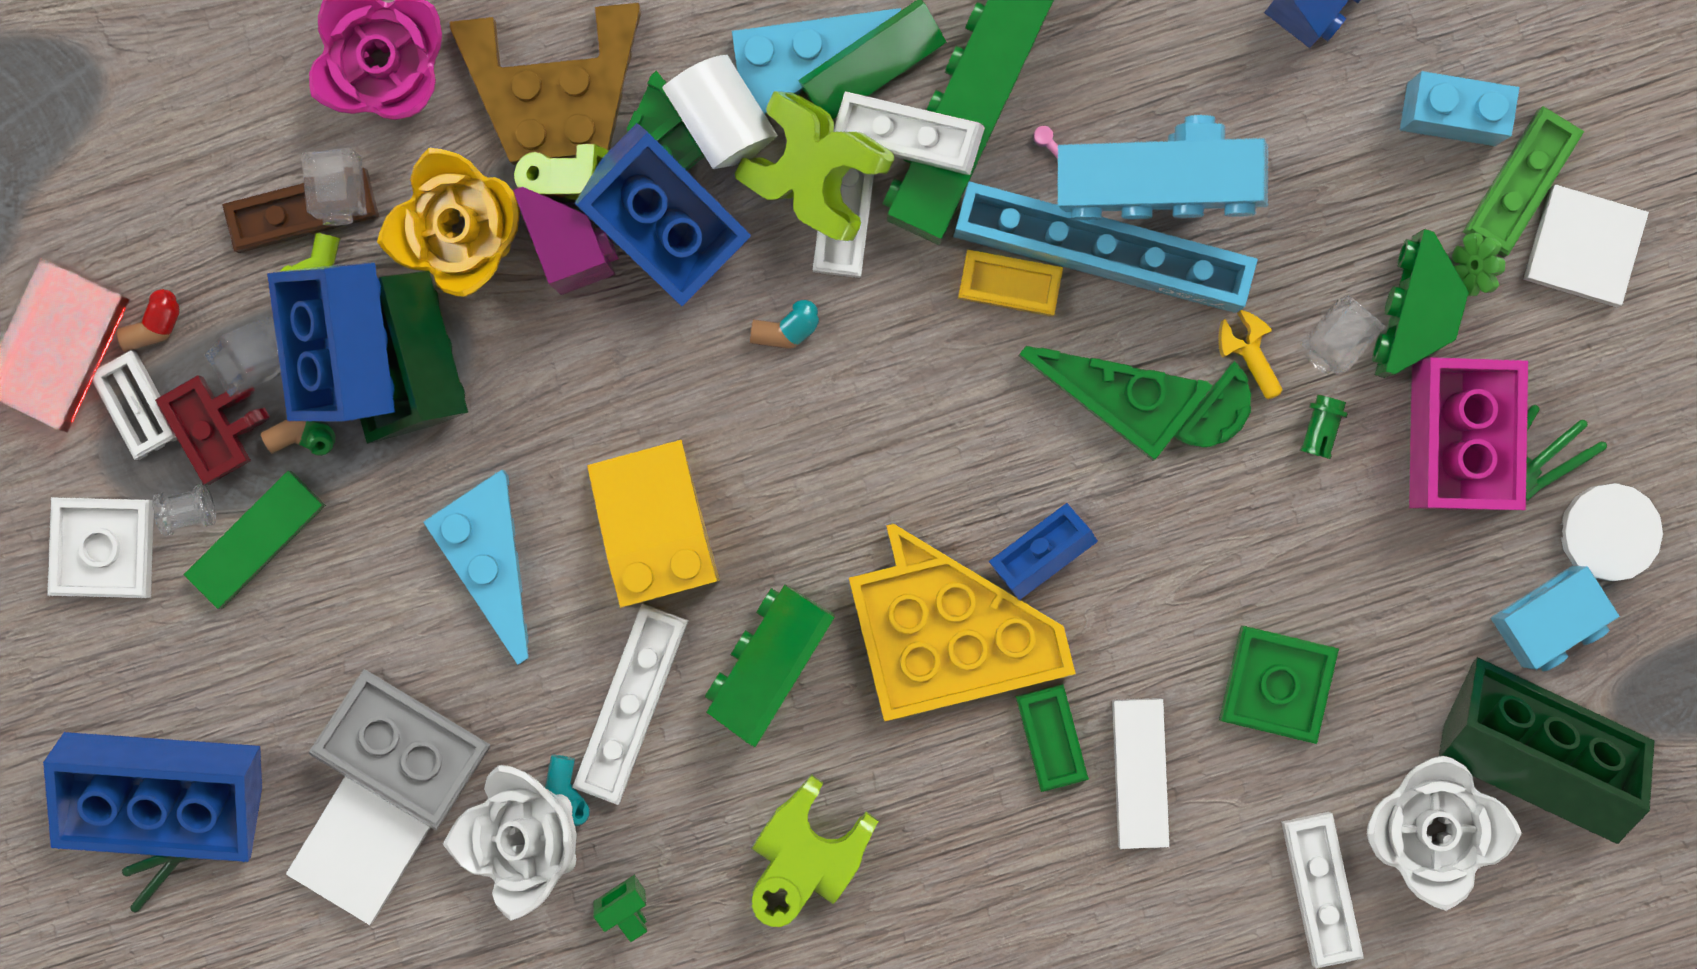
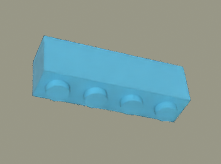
[1058,138,1268,220]

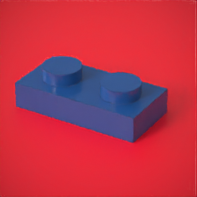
[989,503,1098,600]

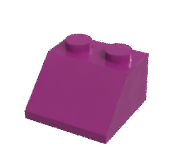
[513,186,619,295]

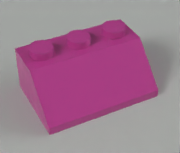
[1409,357,1528,510]

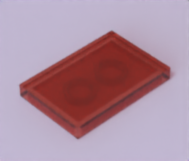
[0,258,130,432]

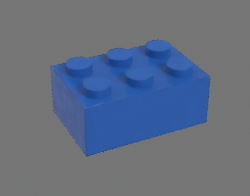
[267,262,395,421]

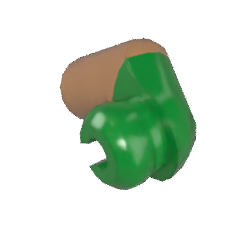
[261,419,336,456]

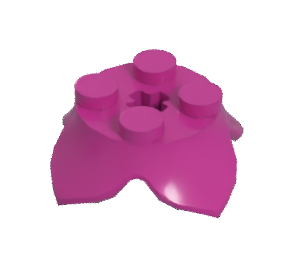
[309,0,442,120]

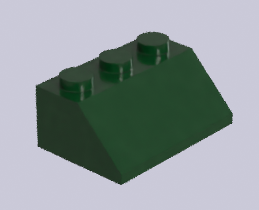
[360,271,468,444]

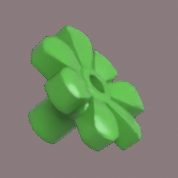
[1452,233,1505,296]

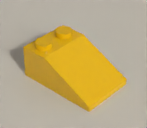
[587,440,720,608]

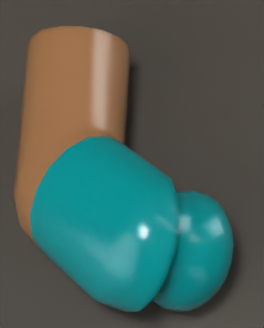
[750,300,819,349]

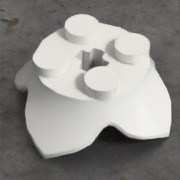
[1367,756,1522,911]
[443,765,577,921]

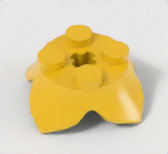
[377,148,520,297]

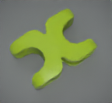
[735,91,894,241]

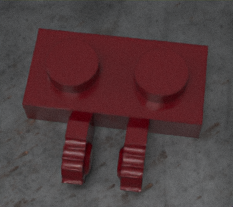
[155,375,270,485]

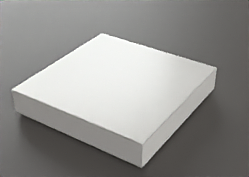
[1523,185,1649,307]
[48,497,154,598]

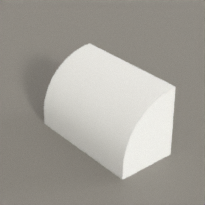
[662,55,778,169]

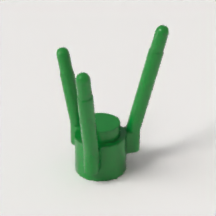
[1526,405,1607,501]

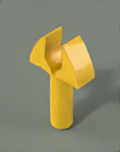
[1218,310,1283,399]

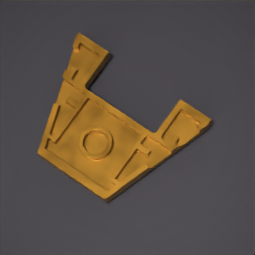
[450,2,641,165]

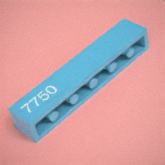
[953,181,1258,313]

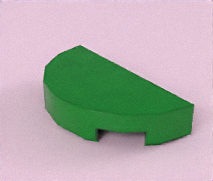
[1173,361,1251,448]

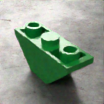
[1372,229,1469,378]

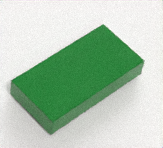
[1015,684,1089,792]

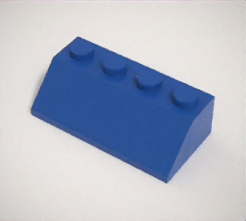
[43,732,262,862]

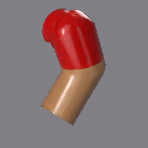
[117,289,180,352]

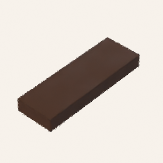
[222,167,379,253]

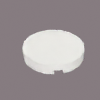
[1561,483,1663,581]

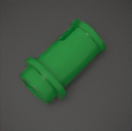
[1300,395,1348,459]

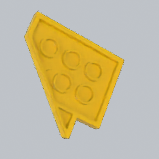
[849,524,1076,722]

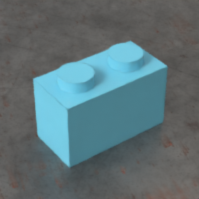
[1400,71,1519,146]
[1491,566,1620,672]

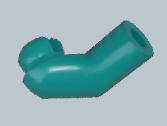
[545,754,590,826]

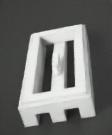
[88,350,177,460]

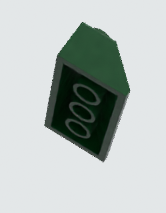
[1438,657,1655,844]

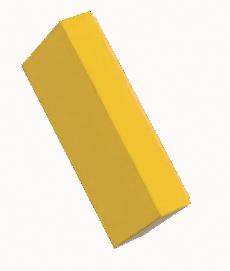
[958,249,1063,317]

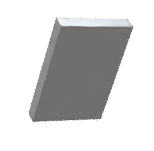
[309,669,490,831]

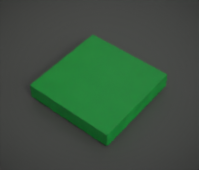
[1219,625,1339,744]

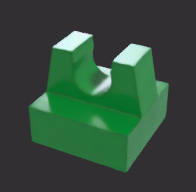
[593,874,647,943]

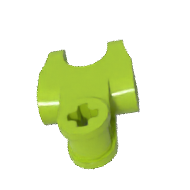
[751,774,879,927]

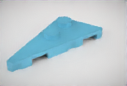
[423,470,529,665]

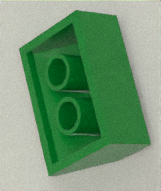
[705,584,835,747]

